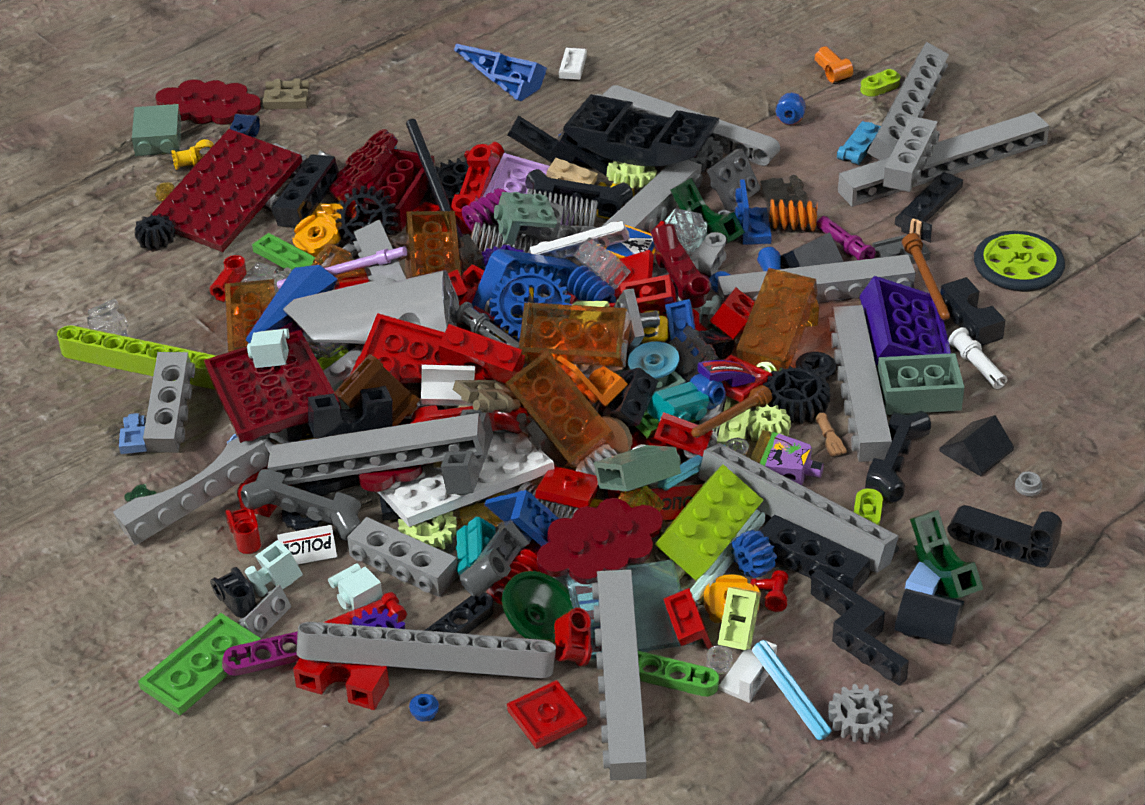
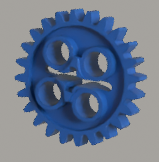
[489,267,572,345]

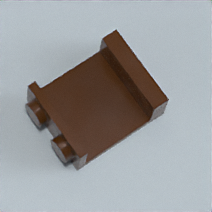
[334,354,420,427]

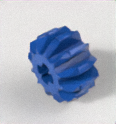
[731,530,777,579]

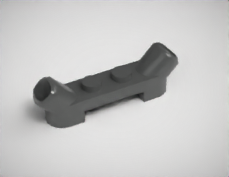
[241,469,361,541]
[460,520,532,597]

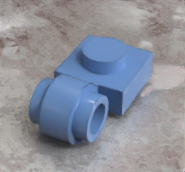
[119,413,147,454]

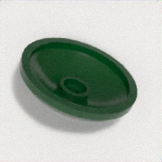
[502,571,578,645]

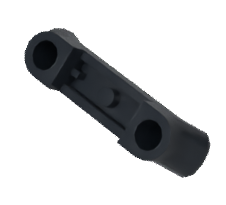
[525,169,633,217]
[865,411,931,503]

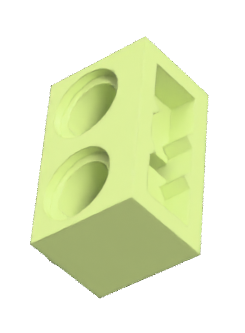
[718,587,761,650]

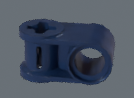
[230,114,260,138]

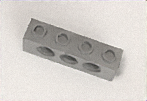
[883,116,940,192]
[143,352,195,453]
[347,517,458,597]

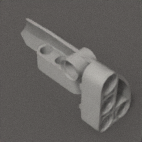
[283,270,459,344]

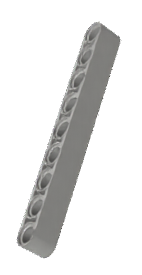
[602,85,780,166]
[296,622,556,678]

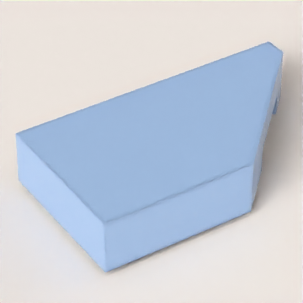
[905,562,940,595]

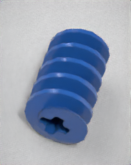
[566,266,616,303]

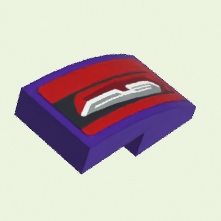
[698,360,755,387]

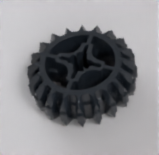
[335,186,399,245]
[763,365,831,425]

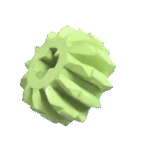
[747,404,791,445]

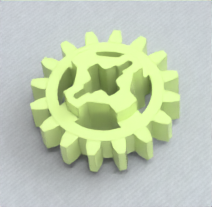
[606,161,657,189]
[398,511,457,550]

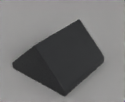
[781,232,844,269]
[939,415,1014,477]

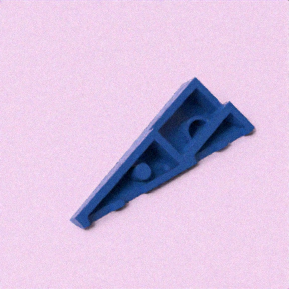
[454,44,547,101]
[246,265,337,343]

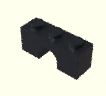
[940,277,1006,346]
[308,386,392,438]

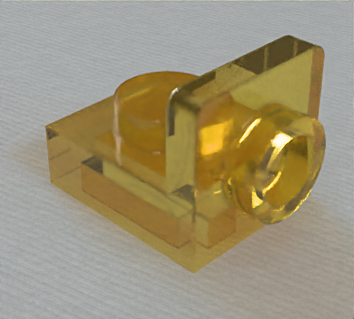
[618,485,665,512]

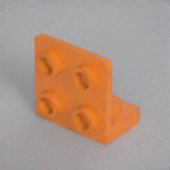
[556,356,628,406]

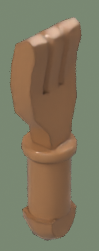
[816,413,847,457]

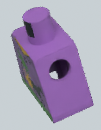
[759,432,824,485]

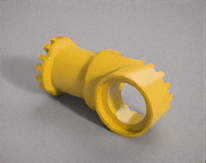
[171,139,214,170]

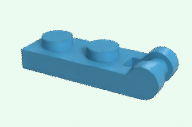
[837,121,880,165]

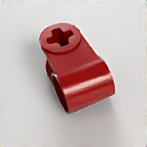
[225,508,261,554]
[554,608,592,667]

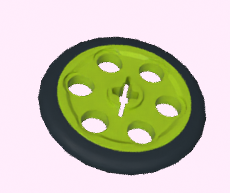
[974,231,1065,291]

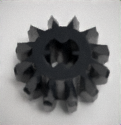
[134,214,175,251]

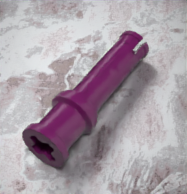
[816,216,876,260]

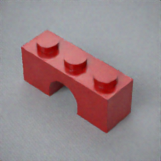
[439,324,522,386]
[293,658,389,711]

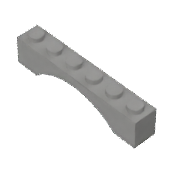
[113,437,270,546]

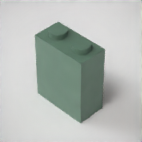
[132,104,181,156]
[594,445,681,491]

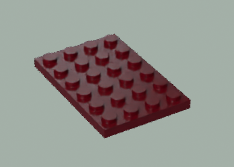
[152,129,303,252]
[204,330,341,443]

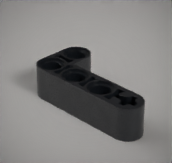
[947,505,1062,567]

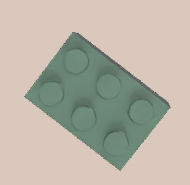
[877,353,965,415]

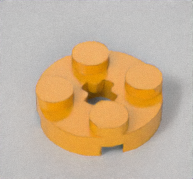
[292,214,341,258]
[704,574,760,623]

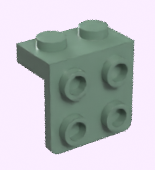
[494,192,557,245]

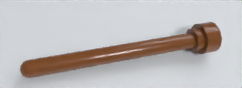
[902,233,950,320]
[691,385,772,438]

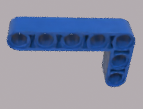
[472,249,580,311]

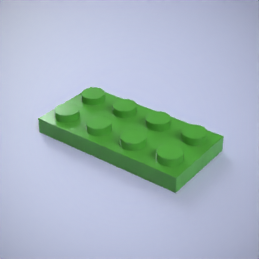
[138,613,261,716]

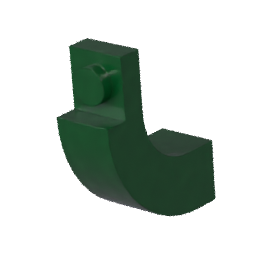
[670,178,745,244]
[910,510,983,598]

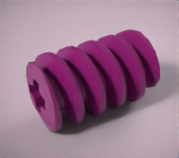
[462,188,506,232]

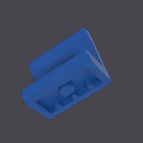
[735,179,772,245]
[485,490,559,546]

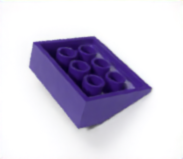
[860,276,951,366]

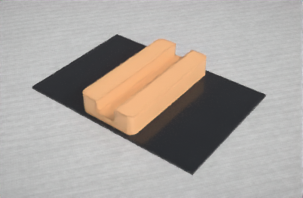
[901,214,932,243]

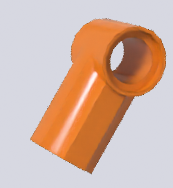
[815,46,853,83]

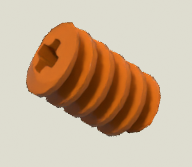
[769,199,818,231]

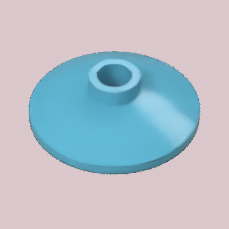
[628,341,679,379]

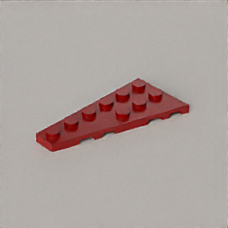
[354,313,525,383]

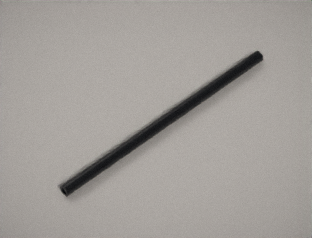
[406,119,475,271]

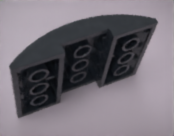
[563,94,720,166]

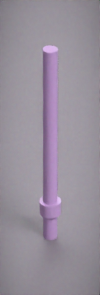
[277,246,407,289]

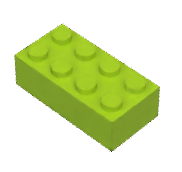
[655,464,763,580]

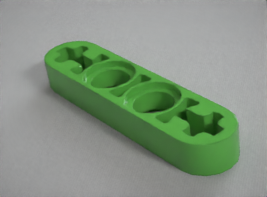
[638,651,719,697]

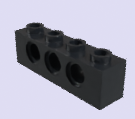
[272,154,339,228]
[760,515,870,593]

